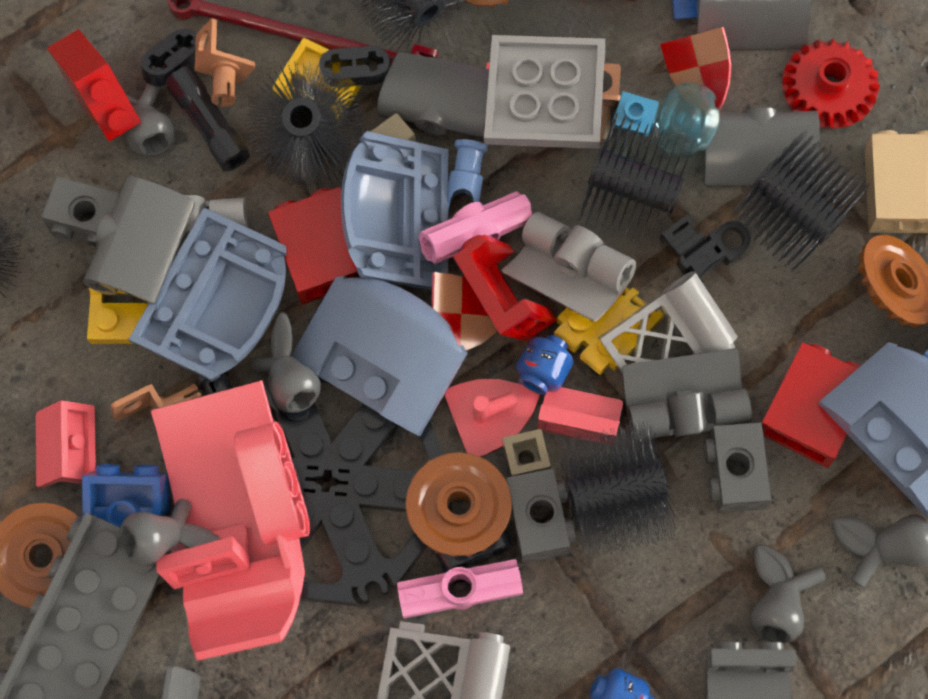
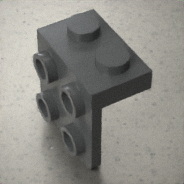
[706,642,796,699]

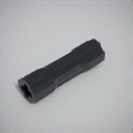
[165,66,251,172]

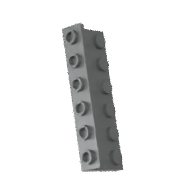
[0,513,172,699]

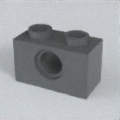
[41,177,119,249]
[704,422,771,513]
[506,468,576,563]

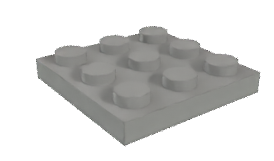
[484,35,605,149]

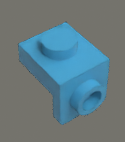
[612,91,659,137]

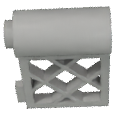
[598,271,738,373]
[377,621,510,699]

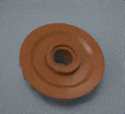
[858,235,928,328]
[406,453,512,557]
[0,503,81,608]

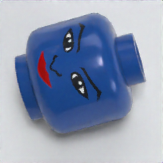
[515,334,574,395]
[589,668,654,699]

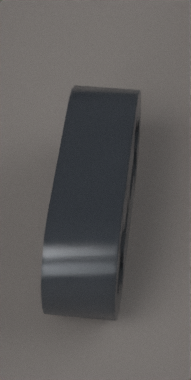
[141,29,197,87]
[319,46,390,87]
[436,528,514,573]

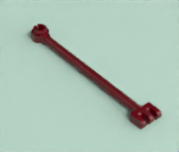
[167,0,439,66]

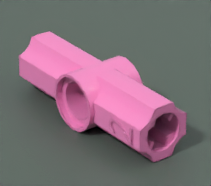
[418,191,532,264]
[397,559,523,619]

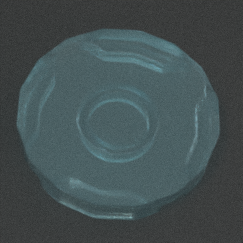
[656,82,719,158]

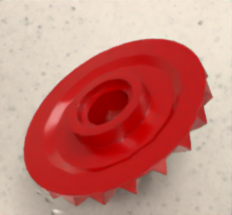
[782,38,880,129]

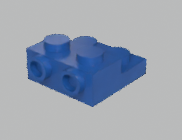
[82,464,170,527]

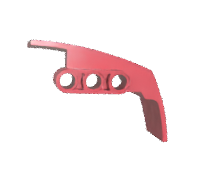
[151,380,310,661]

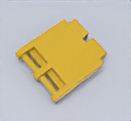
[554,287,666,375]

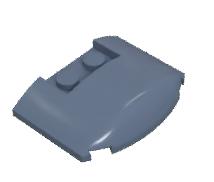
[341,131,448,290]
[128,208,287,381]
[291,276,467,436]
[818,342,928,518]

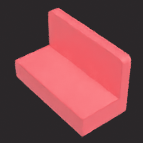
[537,387,623,447]
[36,400,96,488]
[156,524,250,589]

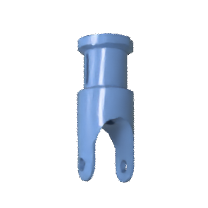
[448,139,488,215]

